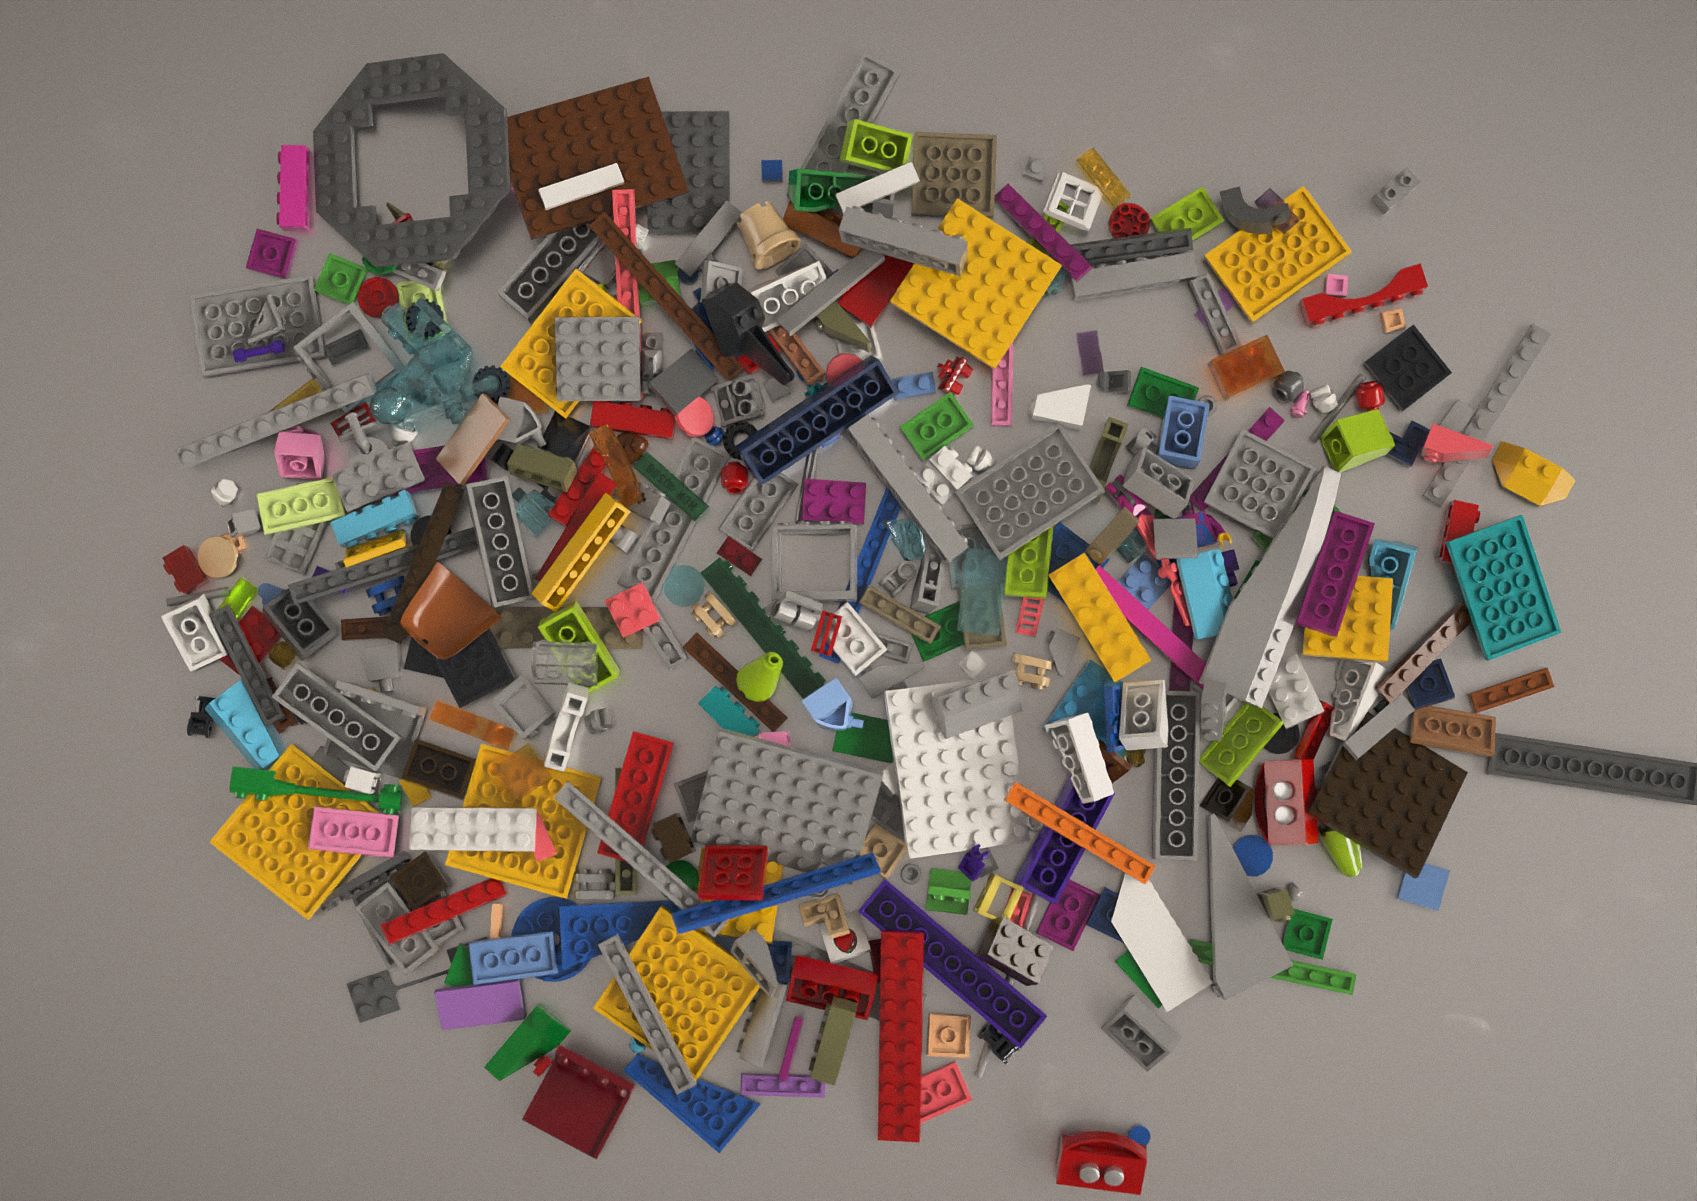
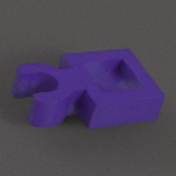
[958,844,989,882]

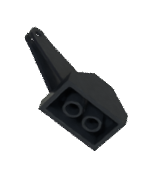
[702,282,794,385]

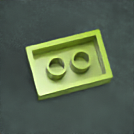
[839,119,913,174]

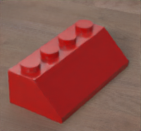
[786,955,879,1021]

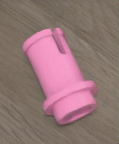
[1291,390,1311,418]

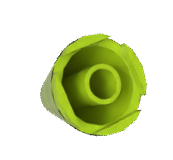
[736,652,783,702]
[1318,825,1362,877]

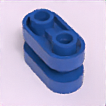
[366,576,405,616]

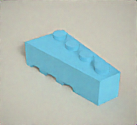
[330,490,420,549]

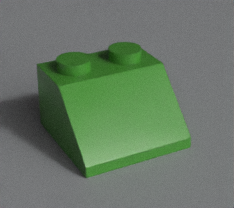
[638,259,682,307]

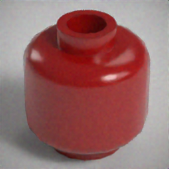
[1356,381,1385,412]
[721,461,748,494]

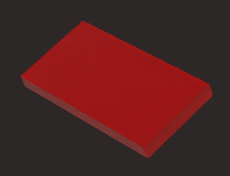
[838,254,915,328]

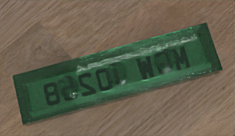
[633,452,709,522]

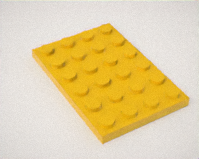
[1203,186,1352,323]
[500,268,642,419]

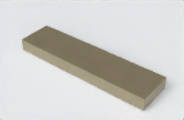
[858,585,941,644]

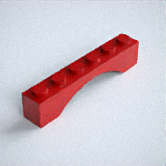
[1299,263,1428,327]

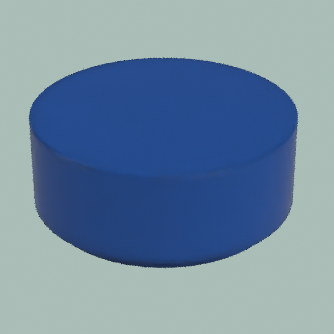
[1129,1125,1150,1145]

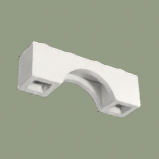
[544,683,588,772]

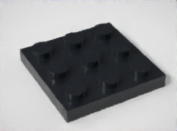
[1364,324,1452,411]
[431,628,516,708]

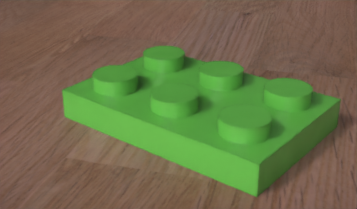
[899,392,974,461]

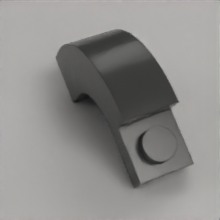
[1219,186,1291,234]

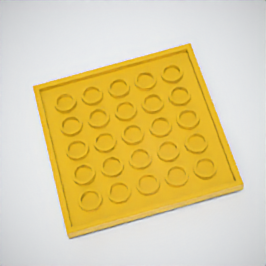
[890,198,1062,370]
[210,744,381,921]
[445,744,602,899]
[593,905,760,1081]

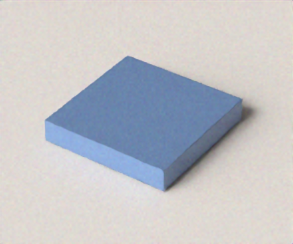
[1397,863,1450,911]

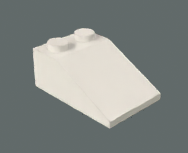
[161,594,228,672]
[1119,680,1168,750]

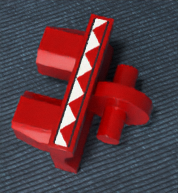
[937,357,973,395]

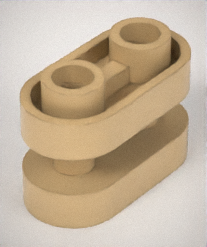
[691,591,737,638]
[1009,653,1054,690]

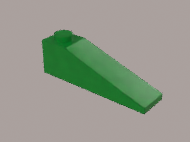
[788,169,875,212]
[484,1003,571,1081]

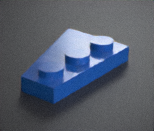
[1104,685,1125,753]

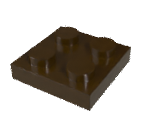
[390,852,450,911]

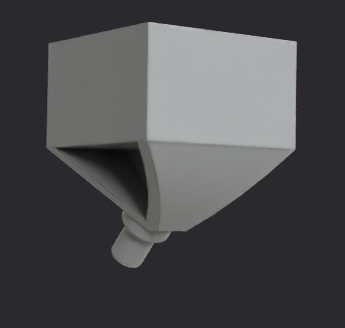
[497,397,547,448]

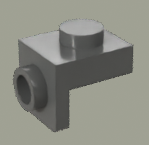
[1098,370,1131,393]

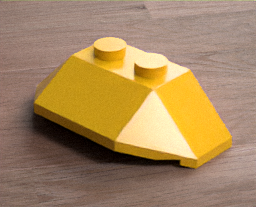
[1491,441,1575,506]

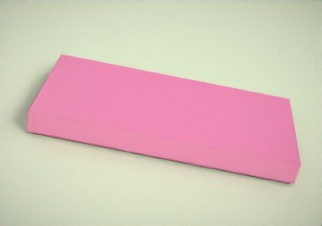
[308,807,399,858]

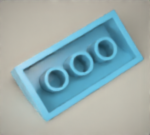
[1176,549,1233,640]

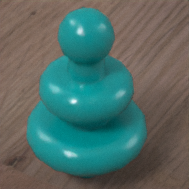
[804,382,828,396]

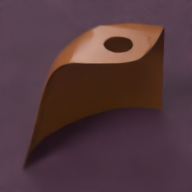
[400,562,502,659]

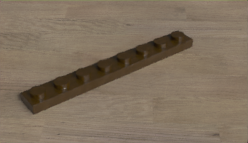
[382,481,465,644]

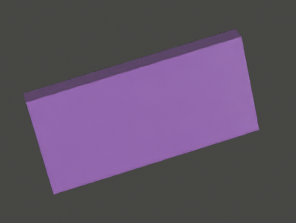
[434,979,526,1030]

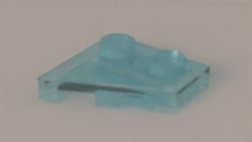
[882,518,925,561]

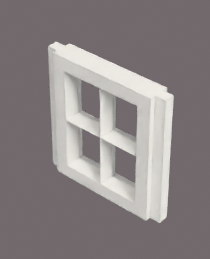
[1043,172,1104,231]

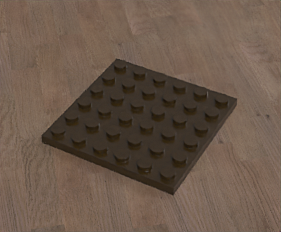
[1307,712,1468,879]

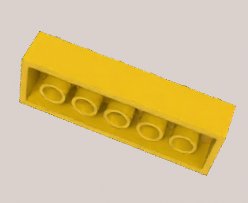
[1049,553,1152,682]

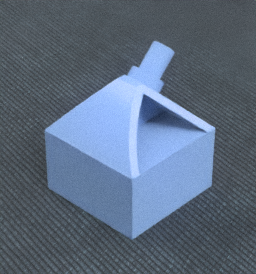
[802,677,864,731]

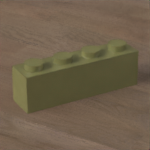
[808,996,858,1086]

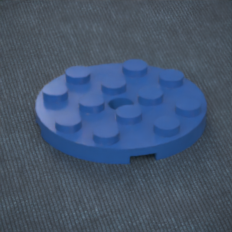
[511,897,590,982]

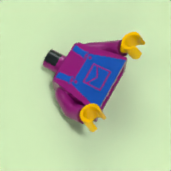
[1170,502,1232,559]

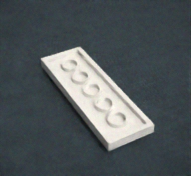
[409,808,537,852]

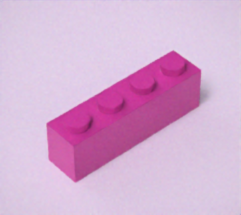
[276,145,310,231]

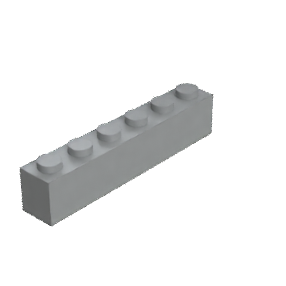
[1069,251,1198,300]

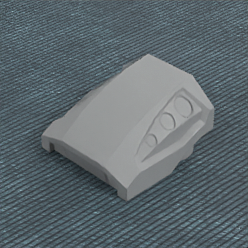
[710,375,765,427]

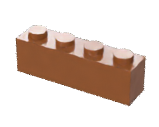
[783,200,862,258]

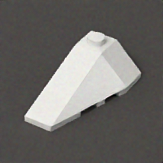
[747,260,827,332]
[1329,658,1389,741]

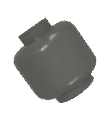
[1273,371,1305,401]

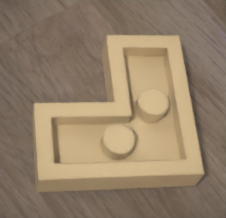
[799,893,850,939]

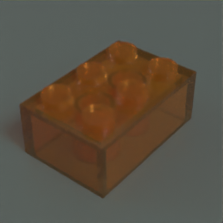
[1208,335,1285,401]

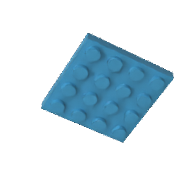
[1042,660,1129,758]

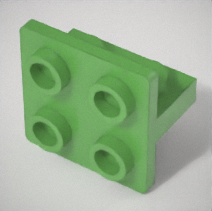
[926,868,971,915]

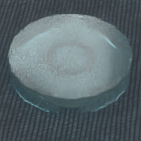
[663,565,705,607]

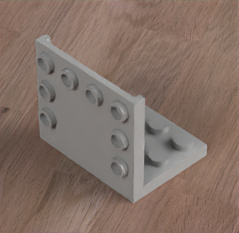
[323,680,427,779]

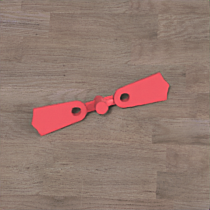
[1136,514,1192,626]

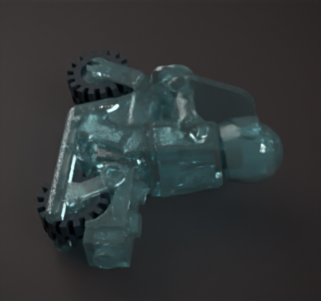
[370,298,510,429]

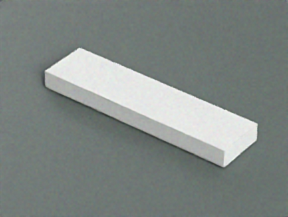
[835,162,920,214]
[538,163,624,210]

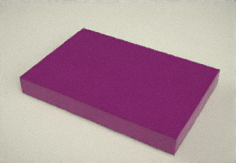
[1035,879,1100,951]
[778,1016,804,1083]

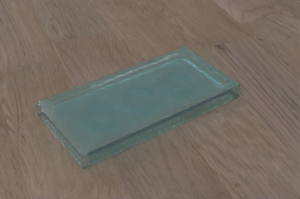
[957,548,1008,636]

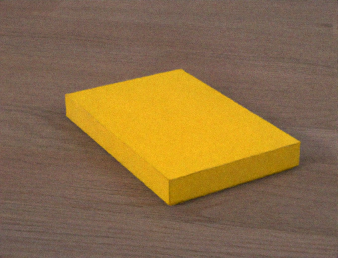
[343,529,407,567]

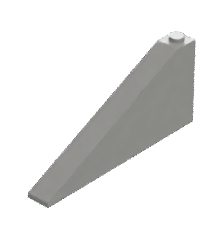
[1208,814,1293,1000]

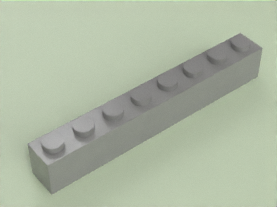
[846,414,969,565]

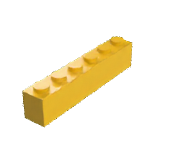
[531,493,631,613]

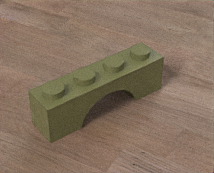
[1089,417,1129,504]

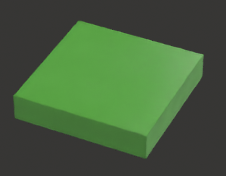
[314,253,368,305]

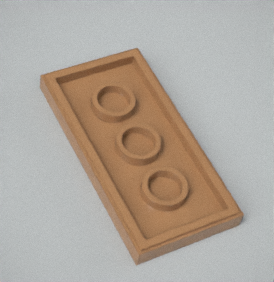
[436,394,510,485]
[1410,706,1496,757]

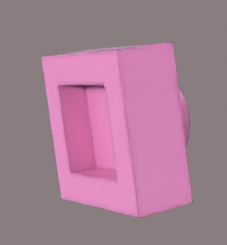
[1325,274,1348,298]

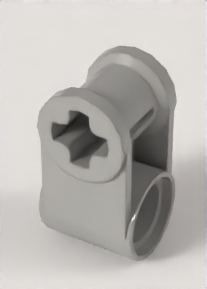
[878,561,917,598]

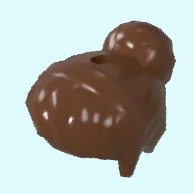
[609,432,649,465]

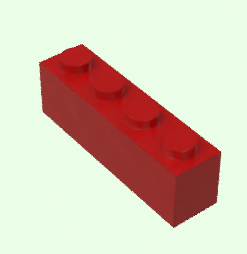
[590,401,676,440]

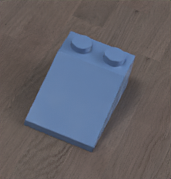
[1156,395,1210,469]

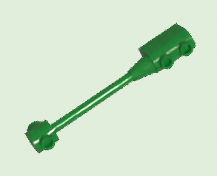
[229,766,402,815]

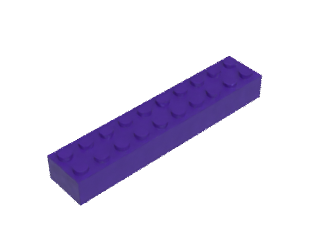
[858,879,1047,1049]

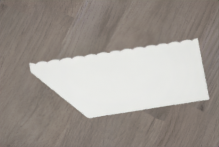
[1111,873,1214,1012]

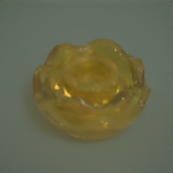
[1126,749,1146,768]

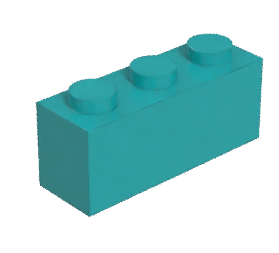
[698,686,760,737]

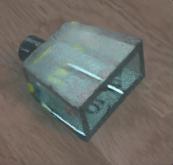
[512,487,555,538]

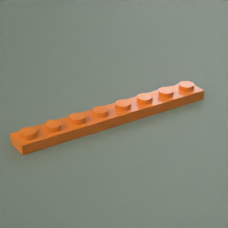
[1004,782,1155,884]

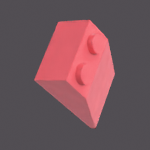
[1421,424,1493,463]

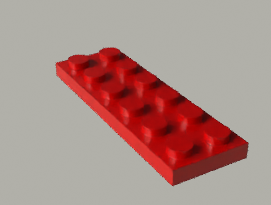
[597,731,673,862]

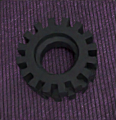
[723,421,758,460]

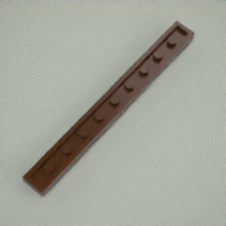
[589,212,744,381]

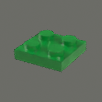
[1282,909,1333,960]

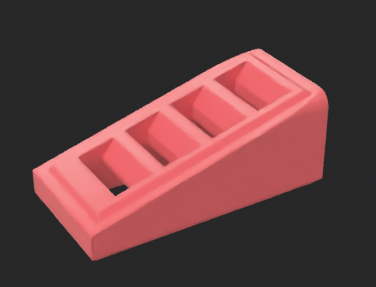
[1015,597,1044,637]

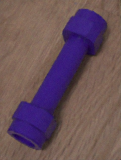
[233,340,285,362]

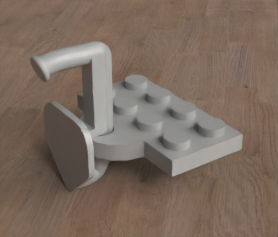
[331,413,425,513]

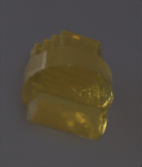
[269,641,294,670]

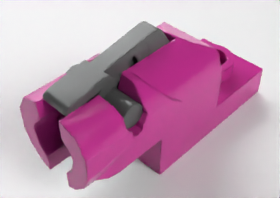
[1105,474,1156,532]

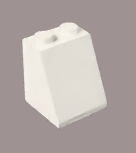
[1028,384,1091,431]

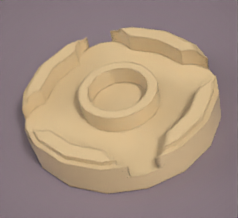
[197,537,238,578]

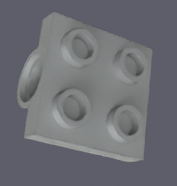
[765,590,823,631]

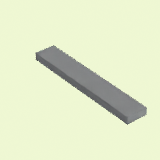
[776,249,885,336]

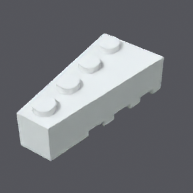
[1044,713,1114,803]

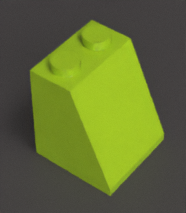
[1320,409,1395,473]

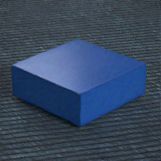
[761,160,783,182]

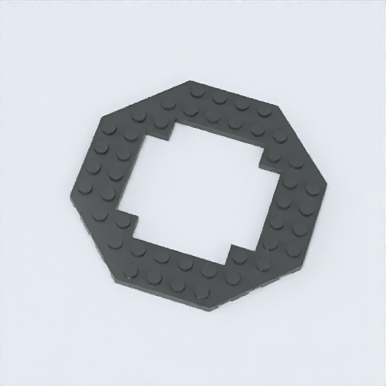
[313,53,510,268]

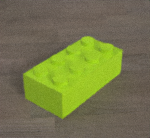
[538,600,620,693]

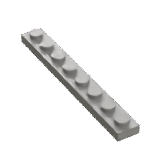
[598,934,697,1094]

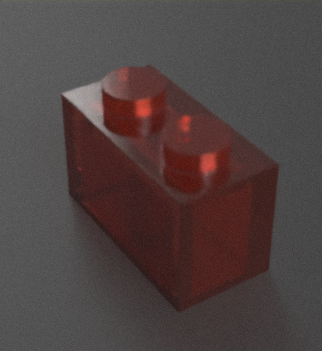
[162,545,210,594]

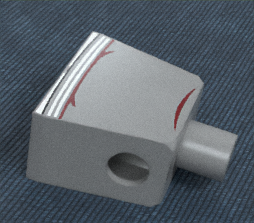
[578,240,616,289]

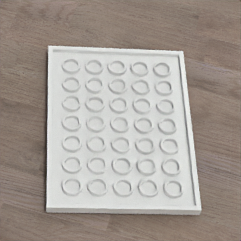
[884,677,1030,859]

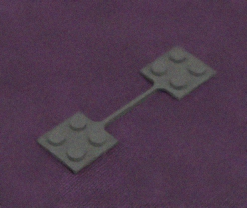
[346,936,487,1023]

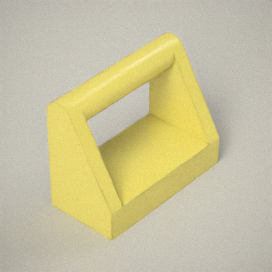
[973,873,1024,920]

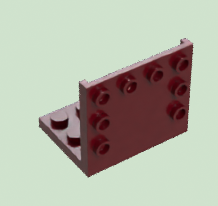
[522,1044,635,1160]

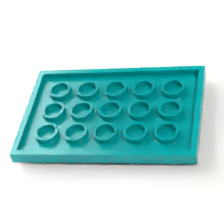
[1446,515,1562,661]

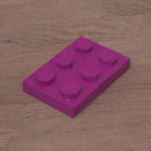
[801,479,866,524]

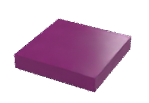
[246,229,298,279]

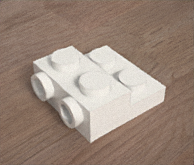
[916,446,973,505]

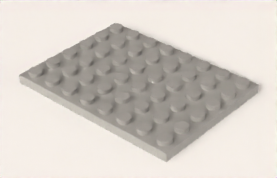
[690,728,884,885]

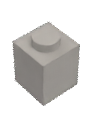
[225,509,261,539]

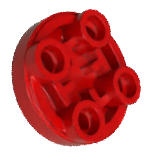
[1108,203,1150,238]

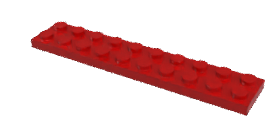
[878,930,924,1143]

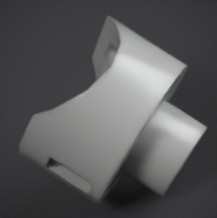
[1126,426,1158,455]

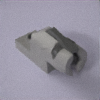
[641,332,663,394]

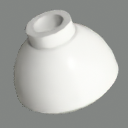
[389,420,418,446]

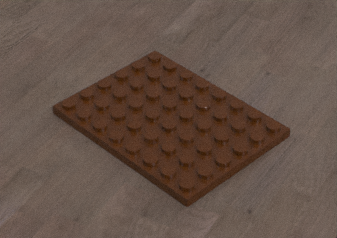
[507,76,689,240]

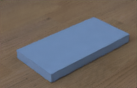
[468,931,558,985]

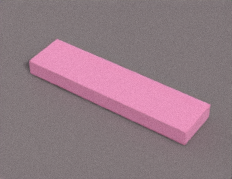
[991,343,1013,426]

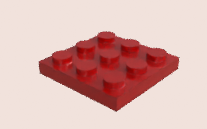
[698,845,768,900]

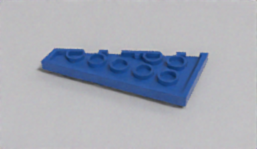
[559,900,682,970]
[623,1054,760,1153]

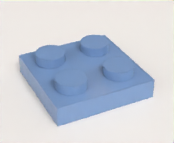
[1117,553,1172,610]

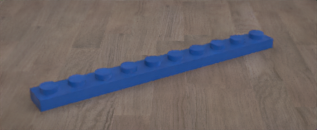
[819,487,901,664]
[671,853,880,935]

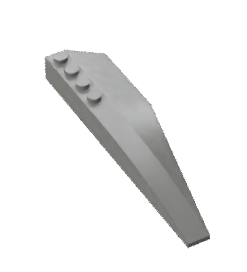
[1199,466,1341,708]

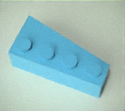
[205,679,279,770]

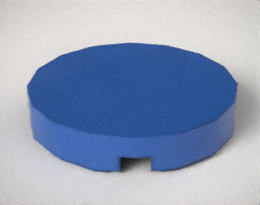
[1232,835,1273,877]

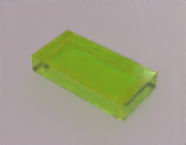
[216,577,258,618]

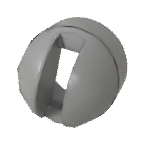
[1287,883,1304,901]

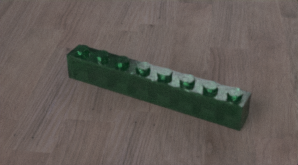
[701,557,826,699]

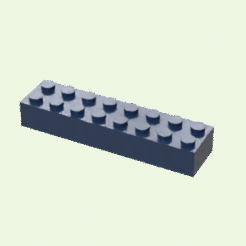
[735,355,899,486]

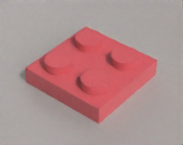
[604,582,661,638]

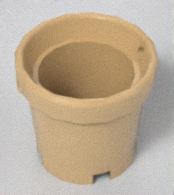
[736,201,801,270]

